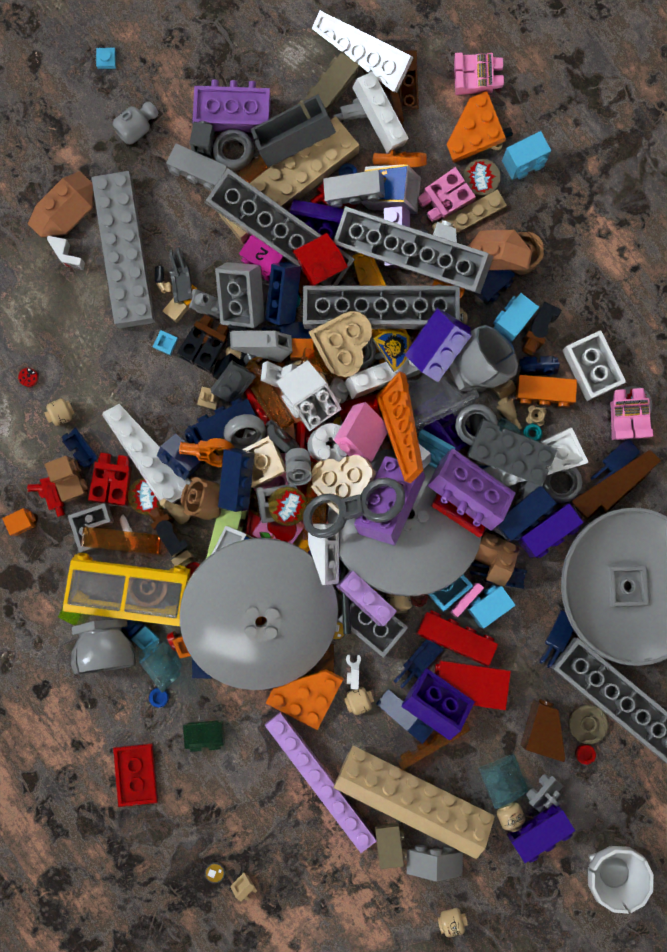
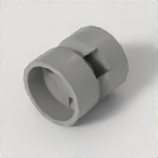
[285,448,312,485]

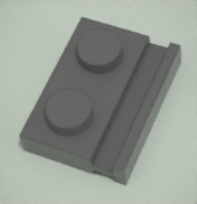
[210,361,256,402]
[266,419,300,453]

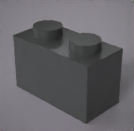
[189,121,216,159]

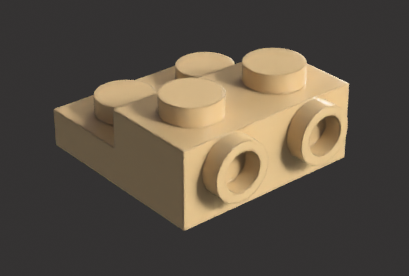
[242,436,286,488]

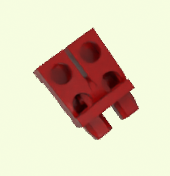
[88,453,132,506]

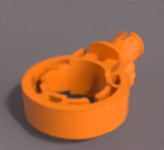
[373,150,427,167]
[179,438,235,467]

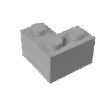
[68,503,115,553]
[407,845,463,882]

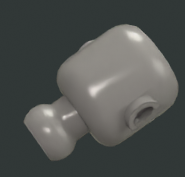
[113,101,158,144]

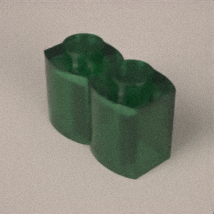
[183,720,225,752]

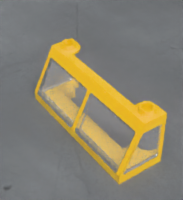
[63,553,190,626]

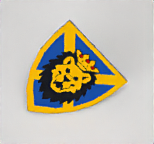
[372,331,409,372]

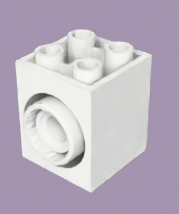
[276,360,342,431]

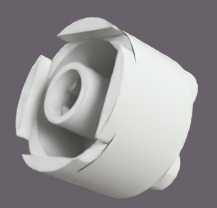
[307,423,347,462]

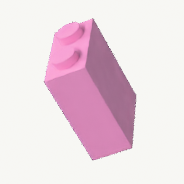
[334,402,388,463]

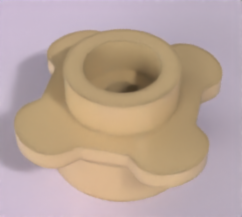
[526,405,547,426]

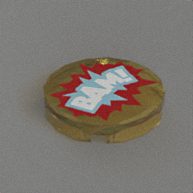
[128,477,163,515]
[268,487,307,526]

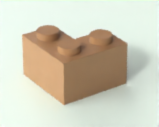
[44,456,88,503]
[474,531,520,587]

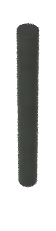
[340,559,351,634]

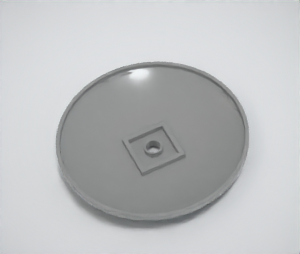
[328,449,482,596]
[561,508,667,666]
[180,538,338,690]

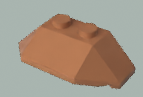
[28,171,93,238]
[468,230,532,270]

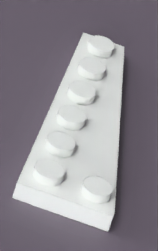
[312,11,413,93]
[102,404,191,509]
[483,427,588,486]

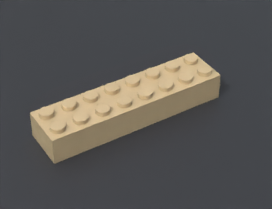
[219,116,359,244]
[333,746,495,859]

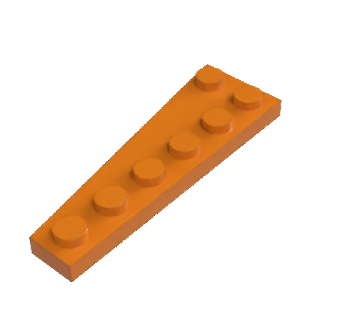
[376,371,424,483]

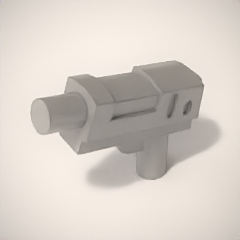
[333,98,367,123]

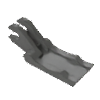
[169,247,192,303]

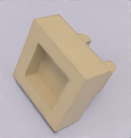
[197,387,219,410]
[230,873,257,901]

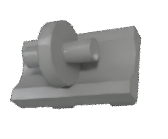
[189,289,220,319]
[526,774,564,813]

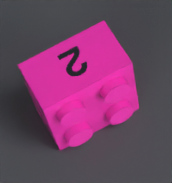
[239,235,286,282]

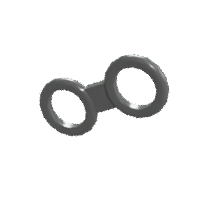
[303,477,405,538]

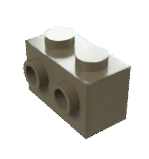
[375,823,407,869]

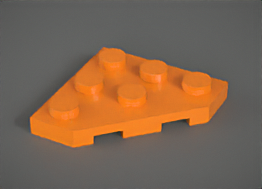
[447,91,506,163]
[265,669,344,730]

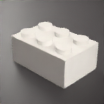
[562,330,626,401]

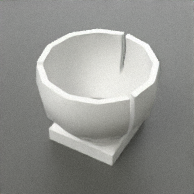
[588,846,654,914]

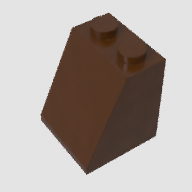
[520,698,565,762]

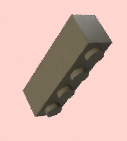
[297,52,359,120]

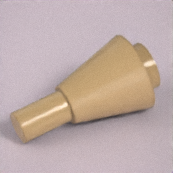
[496,396,522,431]
[160,498,191,524]

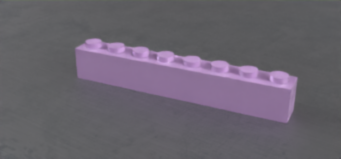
[265,712,377,853]

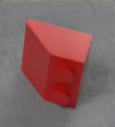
[293,233,348,286]

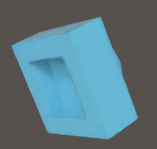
[96,48,116,69]
[153,330,178,356]
[131,624,159,652]

